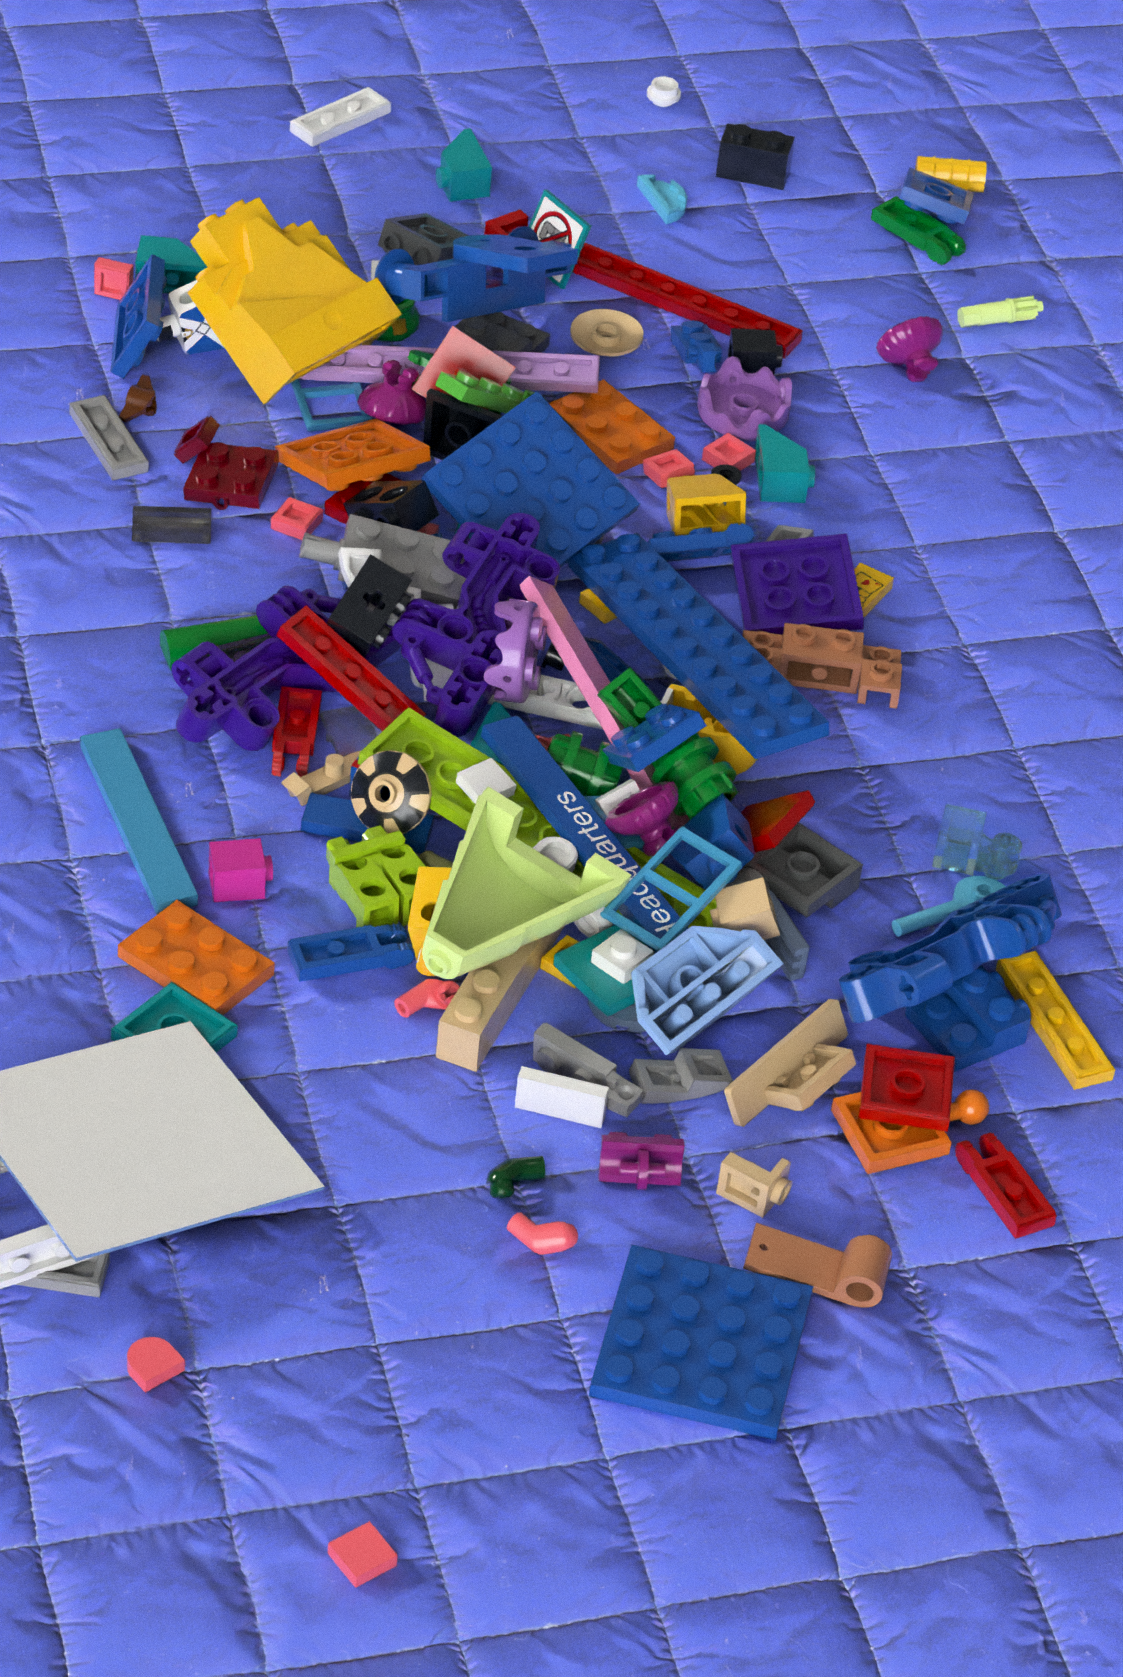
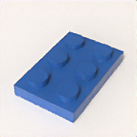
[110,254,167,379]

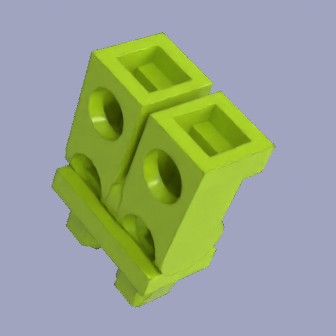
[326,825,426,927]

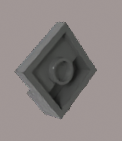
[378,213,469,265]
[455,312,550,353]
[743,822,863,917]

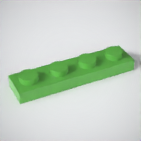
[435,370,546,413]

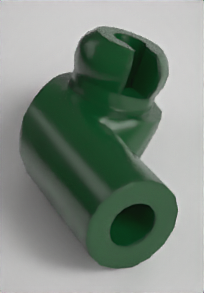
[486,1156,545,1198]

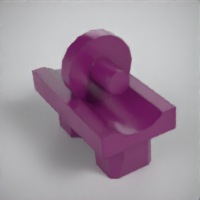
[598,1132,685,1190]

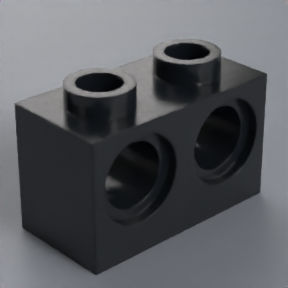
[343,480,439,531]

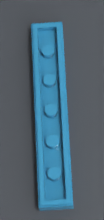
[80,728,198,914]

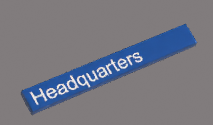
[481,715,688,954]

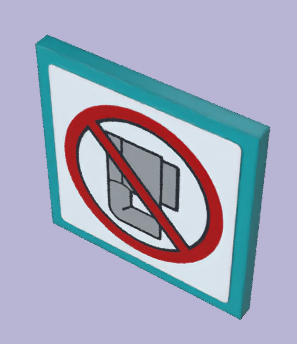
[529,190,591,289]

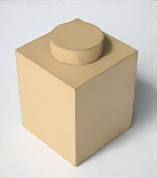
[710,877,780,940]

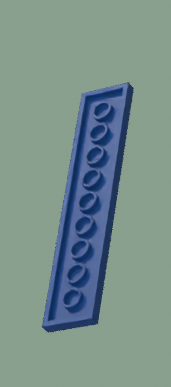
[568,533,829,759]

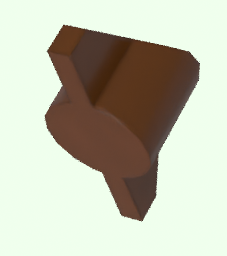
[119,374,157,422]

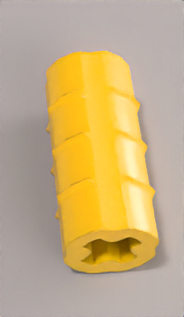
[915,155,987,193]

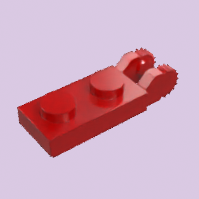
[271,686,322,777]
[955,1132,1057,1239]

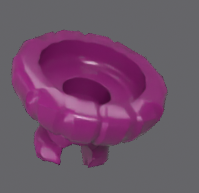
[876,316,943,382]
[357,360,426,425]
[605,781,679,856]

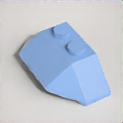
[631,926,784,1056]

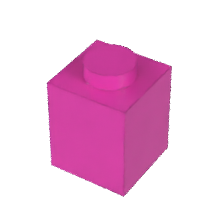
[208,838,273,902]

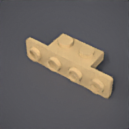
[724,999,856,1127]

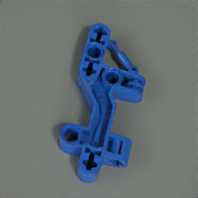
[839,873,1062,1023]

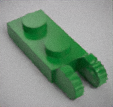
[871,196,966,265]

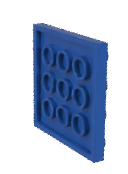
[421,391,640,568]
[589,1244,813,1440]

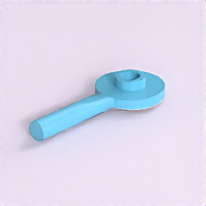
[892,876,1006,937]

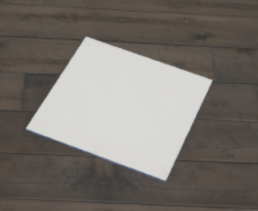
[0,1021,325,1262]

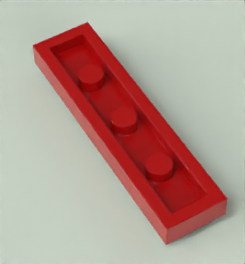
[276,605,426,731]

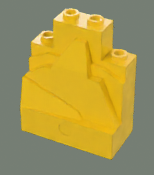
[188,197,402,405]

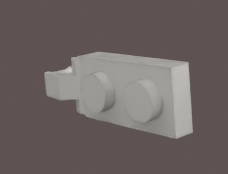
[533,1023,643,1117]

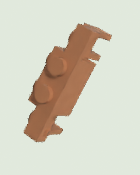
[742,623,902,709]

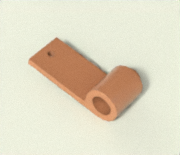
[743,1222,892,1308]

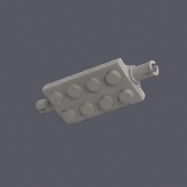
[299,514,514,609]

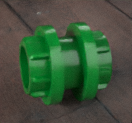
[547,731,623,796]
[651,733,737,820]

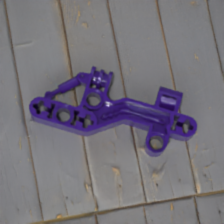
[392,513,560,737]
[171,585,402,751]

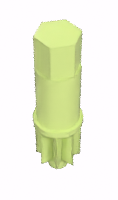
[958,295,1043,328]

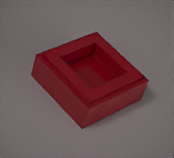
[174,416,220,464]

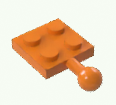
[831,1089,989,1174]

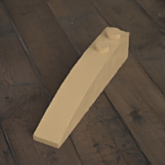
[436,926,564,1072]

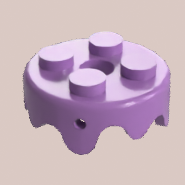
[697,357,792,441]
[483,599,547,703]

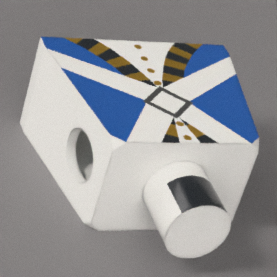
[157,280,225,355]

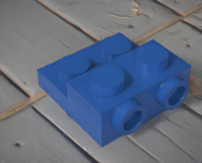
[905,965,1031,1072]

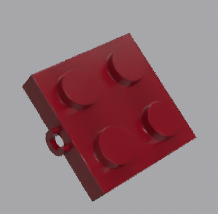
[183,442,279,510]

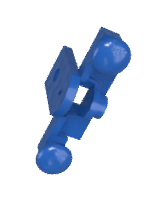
[374,226,578,322]

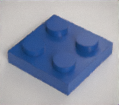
[899,167,974,224]
[603,704,707,772]

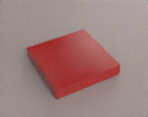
[741,790,815,852]
[858,1044,955,1132]

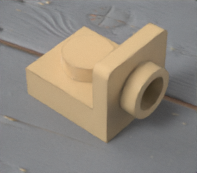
[716,1152,792,1218]

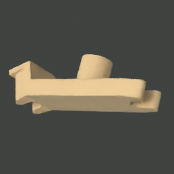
[281,751,360,806]

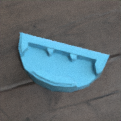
[637,174,687,224]

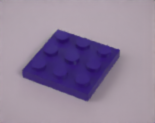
[731,533,864,635]

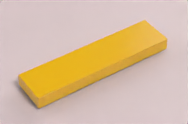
[996,951,1115,1090]

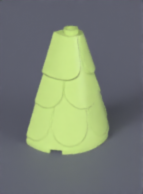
[422,787,631,979]

